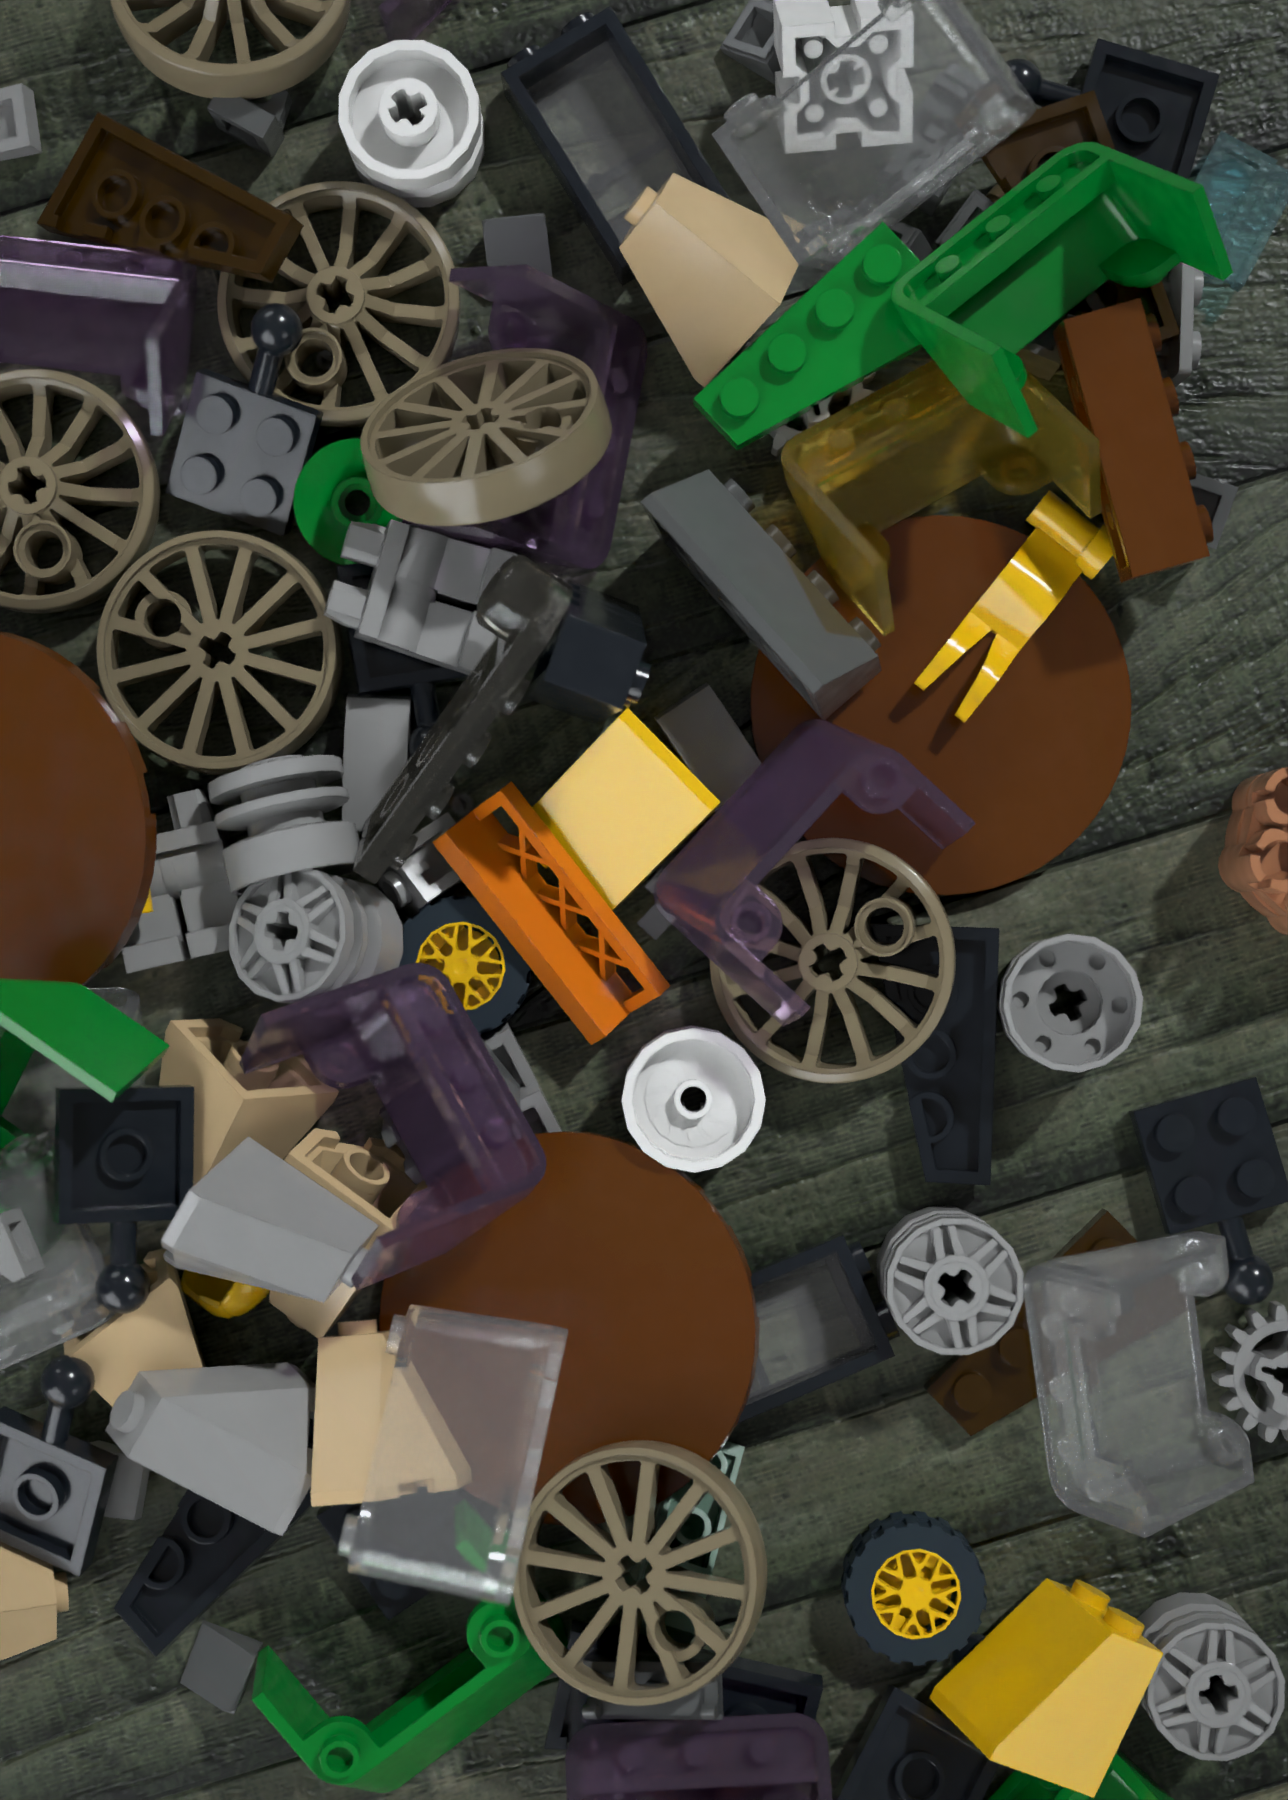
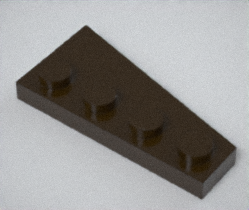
[969,90,1180,344]
[37,112,304,283]
[924,1208,1197,1436]

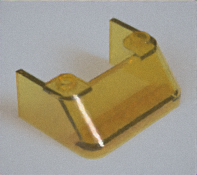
[781,360,1101,636]

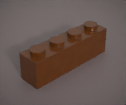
[1053,298,1214,583]

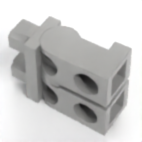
[323,519,518,678]
[122,789,241,974]

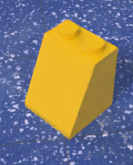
[532,708,720,911]
[929,1578,1164,1798]

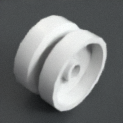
[338,40,485,207]
[622,1025,766,1173]

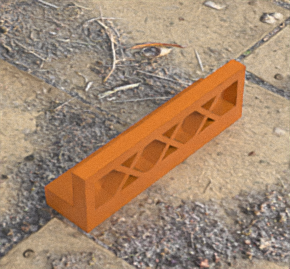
[432,781,671,1045]

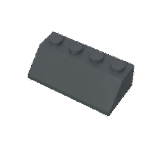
[641,469,882,721]

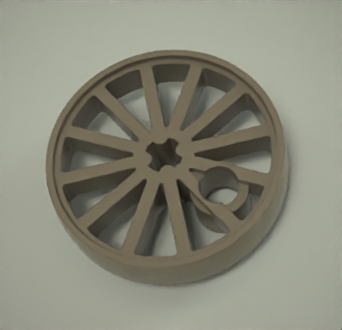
[110,0,351,100]
[217,181,461,429]
[360,348,612,526]
[0,369,160,614]
[96,530,344,775]
[710,838,956,1084]
[511,1440,767,1706]

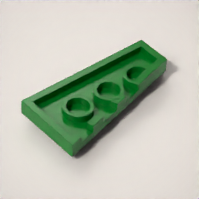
[693,222,922,451]

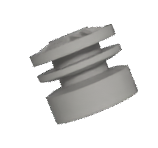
[207,755,364,896]
[229,869,403,1013]
[997,934,1143,1073]
[876,1206,1024,1355]
[1137,1592,1285,1761]

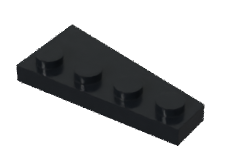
[871,924,1000,1185]
[114,1432,313,1657]
[544,1620,823,1749]

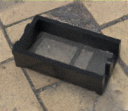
[501,6,730,286]
[737,1233,900,1424]

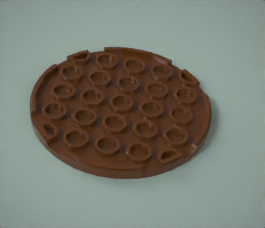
[750,515,1131,896]
[0,632,157,986]
[379,1131,760,1525]

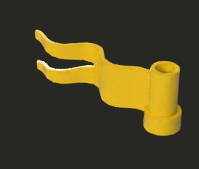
[914,490,1113,723]

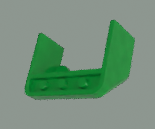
[891,142,1233,438]
[0,978,170,1255]
[252,1498,568,1793]

